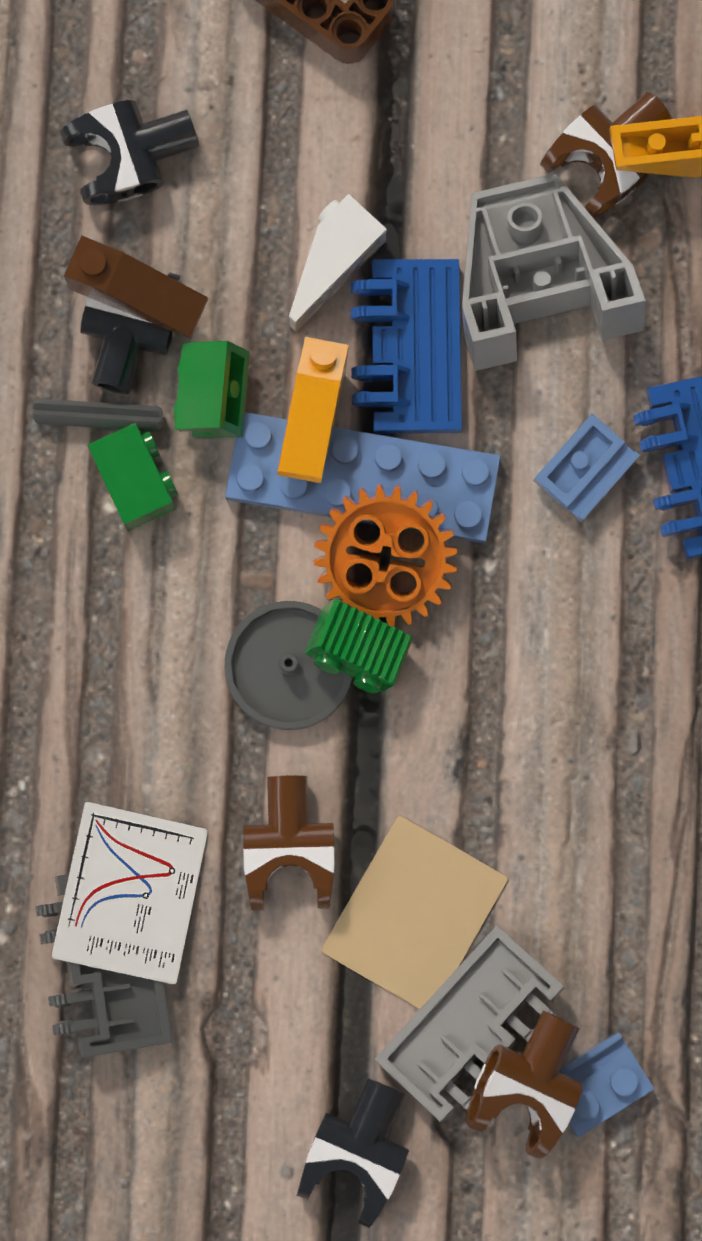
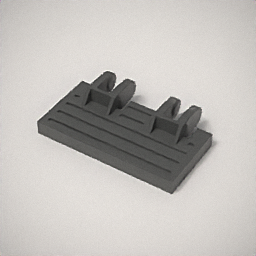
[35,874,172,1058]

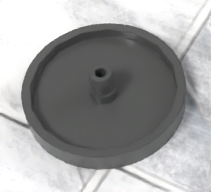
[225,601,352,730]

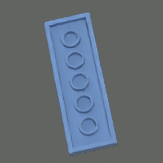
[225,412,500,544]

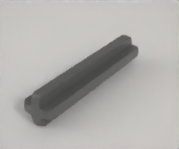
[33,399,163,432]

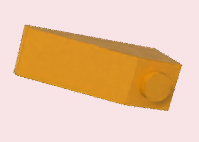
[609,116,702,178]
[277,337,349,483]

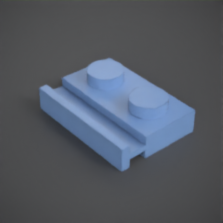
[533,413,640,523]
[560,1032,654,1138]

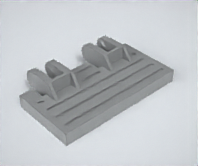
[375,926,565,1123]

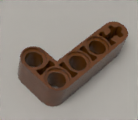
[255,0,394,64]

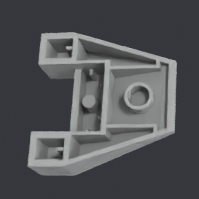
[462,173,646,371]

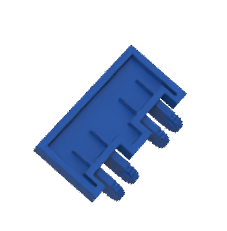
[351,259,462,434]
[633,376,702,559]

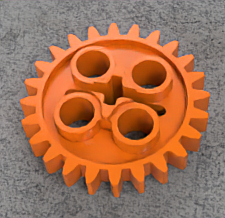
[313,483,458,627]

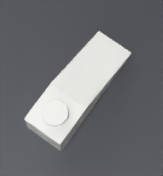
[289,194,387,332]

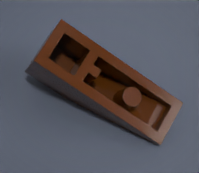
[64,235,208,339]

